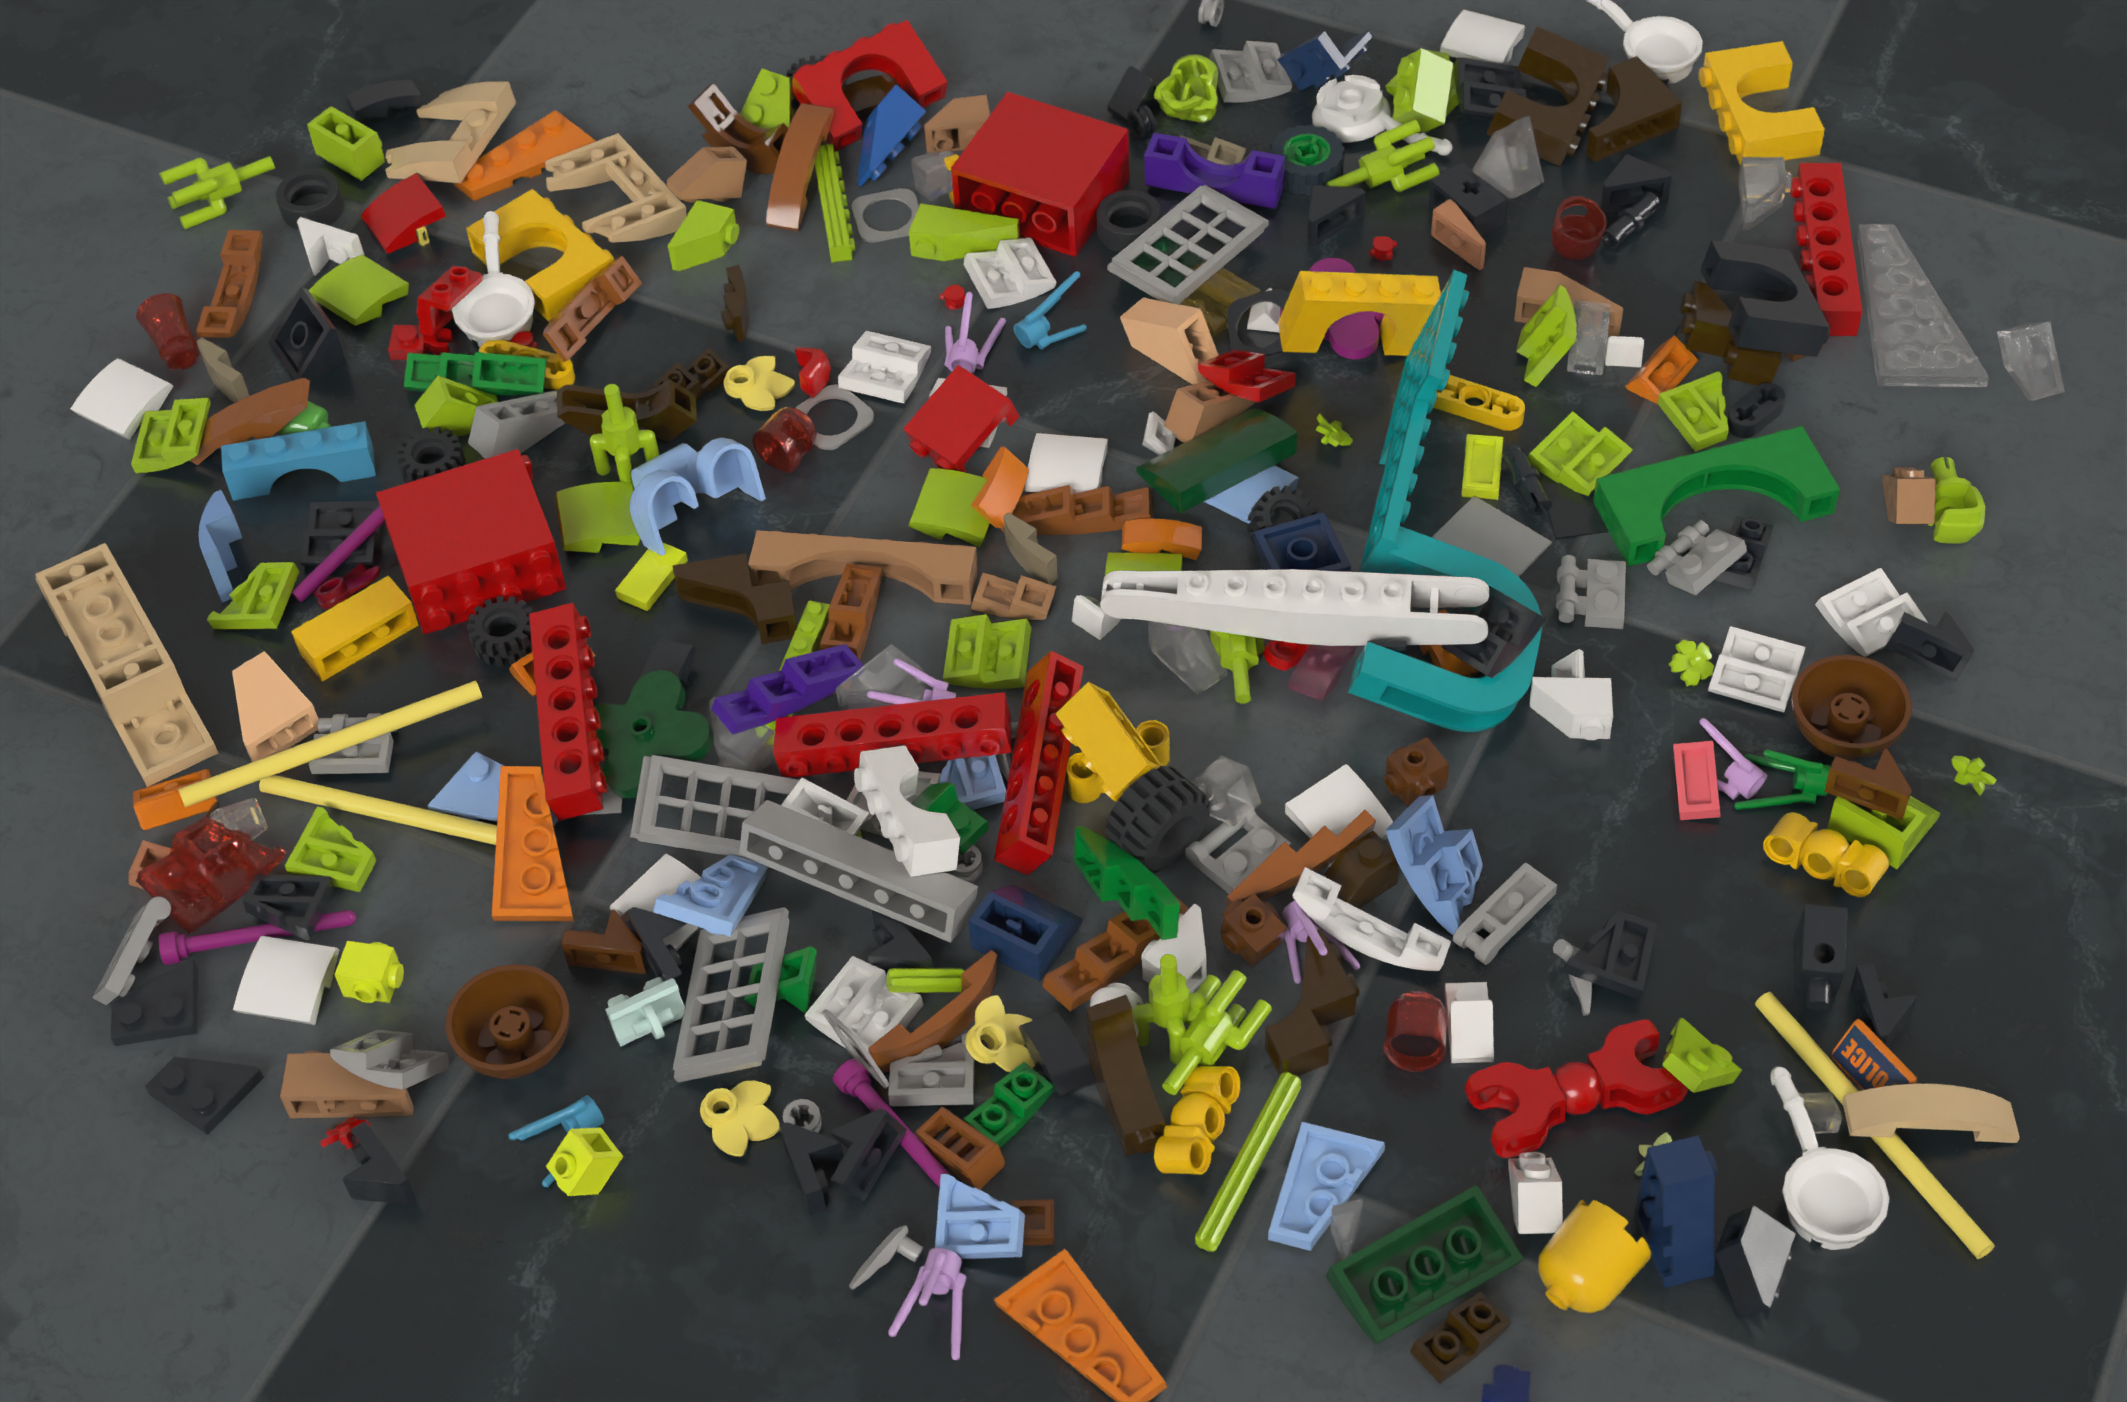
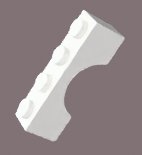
[854,746,960,877]

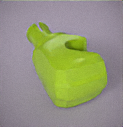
[1928,457,1985,544]

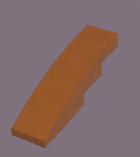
[189,378,310,465]
[1000,485,1154,535]
[820,563,883,695]
[1226,810,1376,907]
[1042,896,1190,1011]

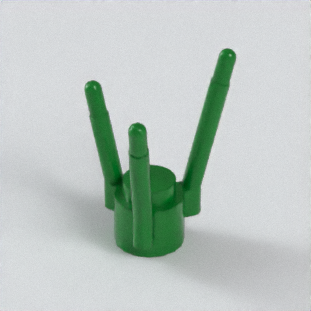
[1734,749,1830,810]

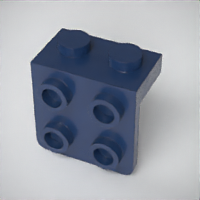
[1277,30,1373,91]

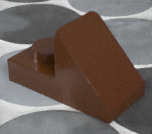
[1824,748,1912,820]
[561,909,648,974]

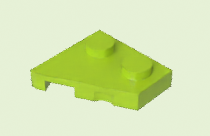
[739,68,794,129]
[1658,371,1728,452]
[207,562,299,629]
[285,806,376,893]
[1662,1018,1742,1093]

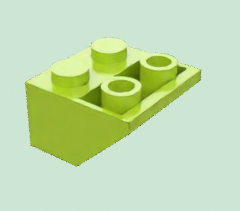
[1827,796,1940,869]

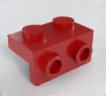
[417,266,483,337]

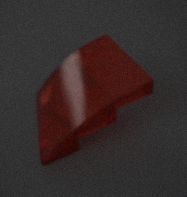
[136,817,286,934]

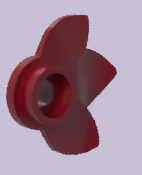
[313,563,380,609]

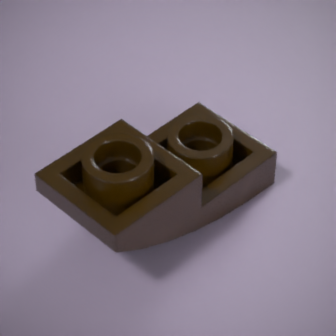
[842,74,903,118]
[721,264,749,342]
[652,347,731,399]
[1410,1291,1511,1384]

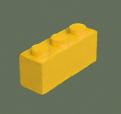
[291,575,419,682]
[1056,682,1162,802]

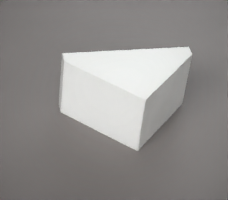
[781,778,869,836]

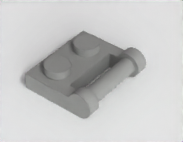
[1185,802,1292,894]

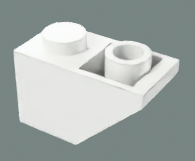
[1141,904,1207,993]
[1508,1152,1563,1234]

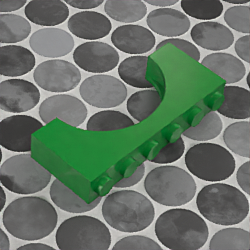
[1593,426,1840,567]

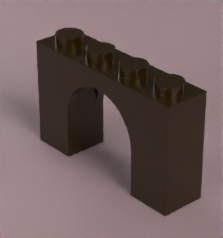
[1487,26,1609,166]

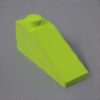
[909,203,1020,261]

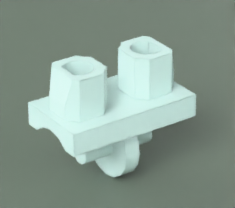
[605,977,685,1046]

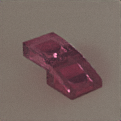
[1287,644,1356,701]

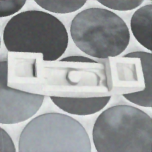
[1292,867,1451,971]

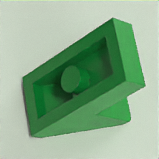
[911,782,989,855]
[744,946,817,1013]

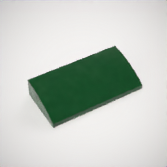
[1136,409,1298,514]
[1325,1185,1524,1345]

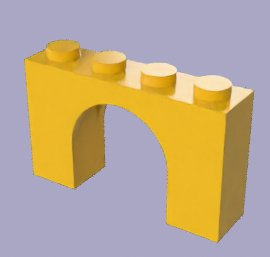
[1699,41,1825,167]
[466,189,615,322]
[1278,271,1441,356]

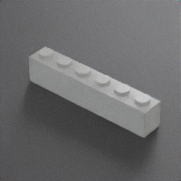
[739,800,978,942]

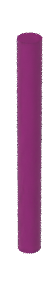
[291,505,385,603]

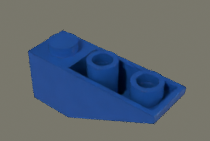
[857,85,926,187]

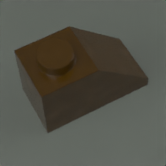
[1323,830,1399,909]

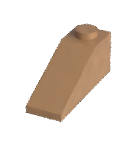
[1514,267,1624,336]
[1164,380,1256,443]
[280,1051,415,1118]

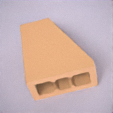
[1120,298,1219,385]
[232,651,318,762]

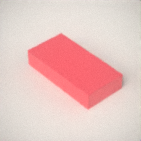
[1673,741,1721,821]

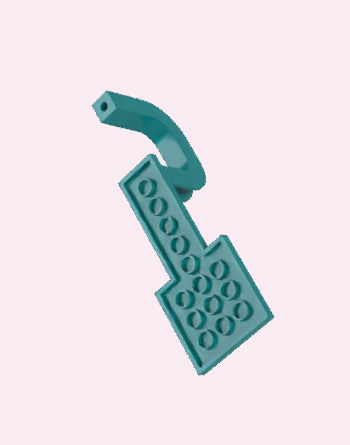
[1348,270,1542,732]

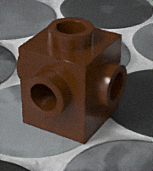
[1384,737,1449,807]
[1220,893,1287,968]

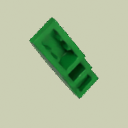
[404,352,547,395]
[1073,826,1180,940]

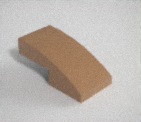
[971,572,1056,620]

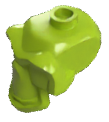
[1154,54,1219,123]

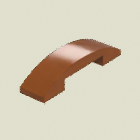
[766,103,835,232]
[196,230,263,338]
[543,256,642,362]
[868,950,997,1073]

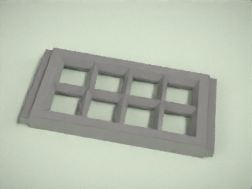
[1108,185,1269,304]
[630,755,800,860]
[673,907,790,1082]

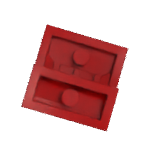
[361,173,446,254]
[1198,349,1296,402]

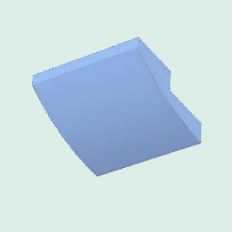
[1204,465,1299,524]

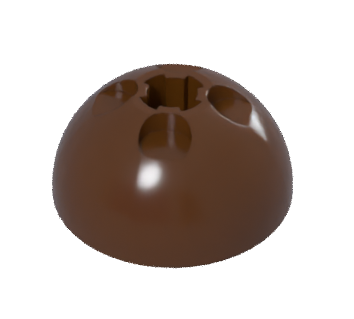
[1792,655,1912,760]
[446,964,570,1079]

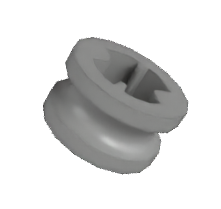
[1198,0,1224,27]
[947,845,983,883]
[783,1099,822,1133]

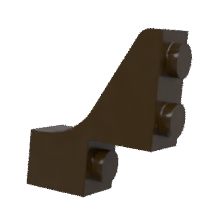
[1680,281,1782,386]
[557,379,697,443]
[672,553,797,644]
[1265,929,1360,1076]

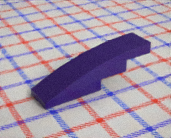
[711,644,867,735]

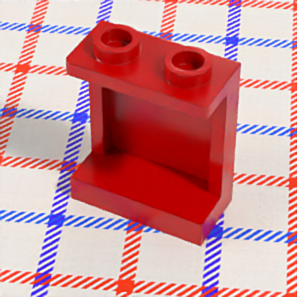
[903,365,1020,473]

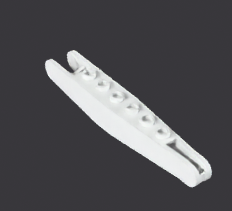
[1100,569,1489,646]

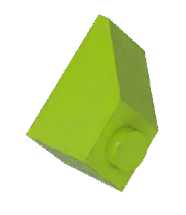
[668,200,739,271]
[415,376,498,437]

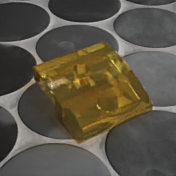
[1175,260,1261,337]

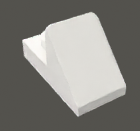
[297,217,364,276]
[1444,982,1494,1063]

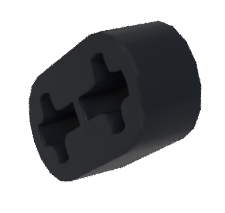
[1728,383,1785,438]

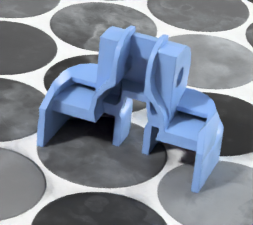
[630,437,766,556]

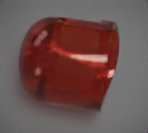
[1551,196,1607,261]
[752,407,817,473]
[1383,991,1447,1071]

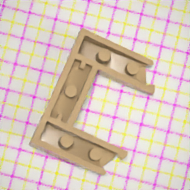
[386,82,516,183]
[545,133,686,243]

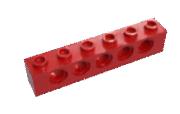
[1790,163,1862,336]
[529,602,607,821]
[994,651,1084,876]
[773,692,1012,778]

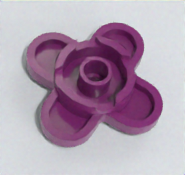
[1280,258,1385,359]

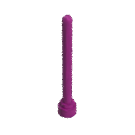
[159,910,356,965]
[833,1058,951,1188]

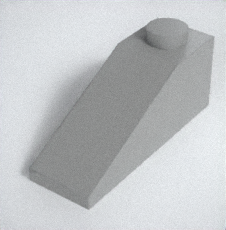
[468,390,565,459]

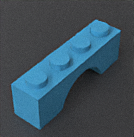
[221,421,376,501]

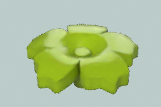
[1668,640,1714,686]

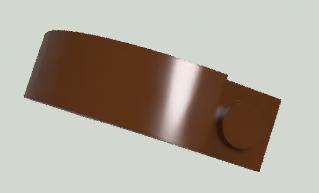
[688,83,788,174]

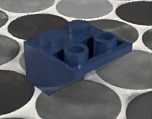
[968,885,1082,982]

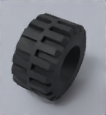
[1105,765,1211,873]

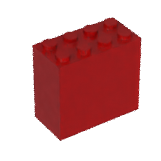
[951,92,1130,257]
[376,449,566,634]

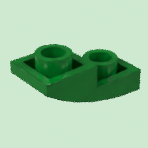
[964,1062,1054,1148]

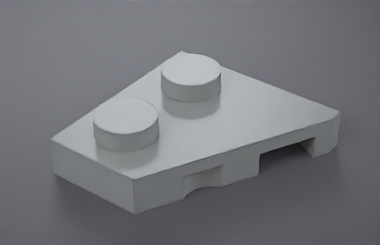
[888,1033,975,1106]

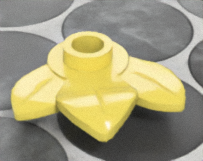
[724,356,795,411]
[965,995,1036,1072]
[700,1081,780,1156]

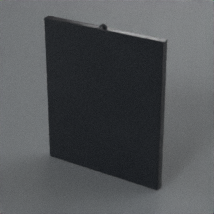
[1542,483,1609,539]

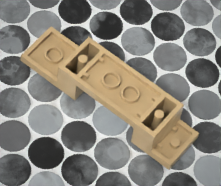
[35,543,218,787]

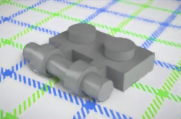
[1647,520,1747,595]
[1556,555,1626,629]
[309,713,397,774]

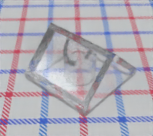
[1472,116,1544,199]

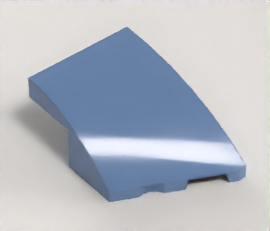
[198,490,242,603]
[1385,795,1483,935]

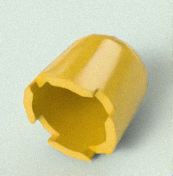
[1538,1200,1651,1314]

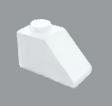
[1530,677,1613,740]

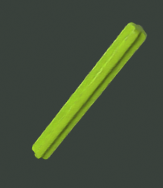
[1195,1072,1301,1252]

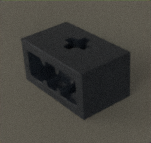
[1429,162,1507,237]

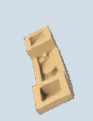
[1842,1084,2020,1143]

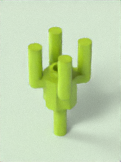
[1326,119,1439,192]
[159,156,275,230]
[590,384,659,490]
[1210,630,1265,704]
[1133,954,1207,1064]
[1162,970,1272,1095]

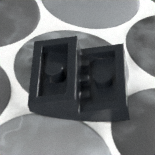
[1454,57,1527,118]
[300,501,384,566]
[1441,586,1546,678]

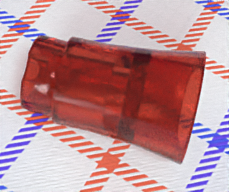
[136,293,199,370]

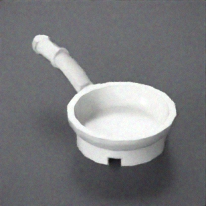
[1586,0,1703,84]
[1312,75,1453,155]
[452,211,535,347]
[1770,1067,1889,1250]

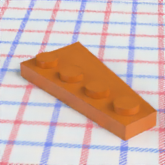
[453,110,596,201]
[492,766,574,921]
[994,1249,1167,1402]

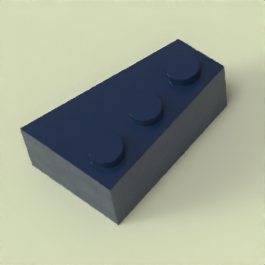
[1634,1136,1717,1288]

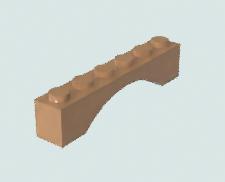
[748,530,978,605]

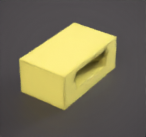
[415,226,429,246]

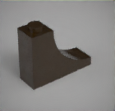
[1586,56,1682,162]
[1086,995,1165,1156]

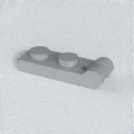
[1452,862,1557,965]
[92,897,171,1005]

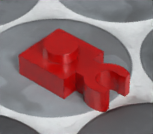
[388,325,453,360]

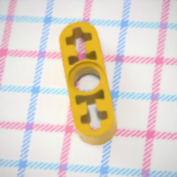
[479,340,575,391]
[1433,375,1525,431]

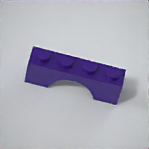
[1144,133,1285,209]

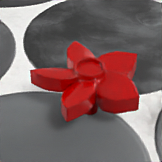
[320,1116,370,1149]

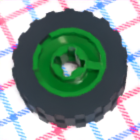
[1270,124,1344,196]

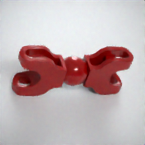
[1464,1020,1688,1158]

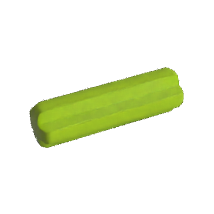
[886,968,964,993]

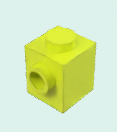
[334,941,404,1003]
[546,1127,623,1196]

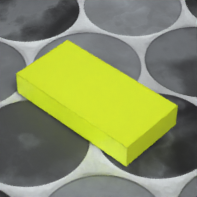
[1461,434,1503,500]
[615,543,688,612]

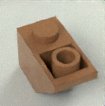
[924,95,990,154]
[667,147,747,203]
[1882,467,1936,524]

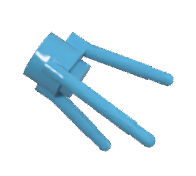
[1013,271,1087,350]
[509,1095,604,1187]

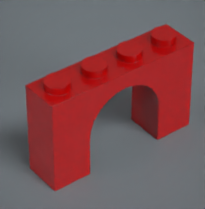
[792,20,948,152]

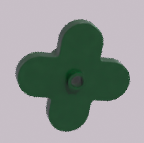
[593,670,714,798]

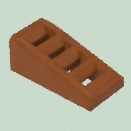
[914,1106,1005,1190]

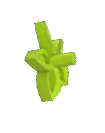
[1315,413,1353,447]
[1951,756,1997,796]

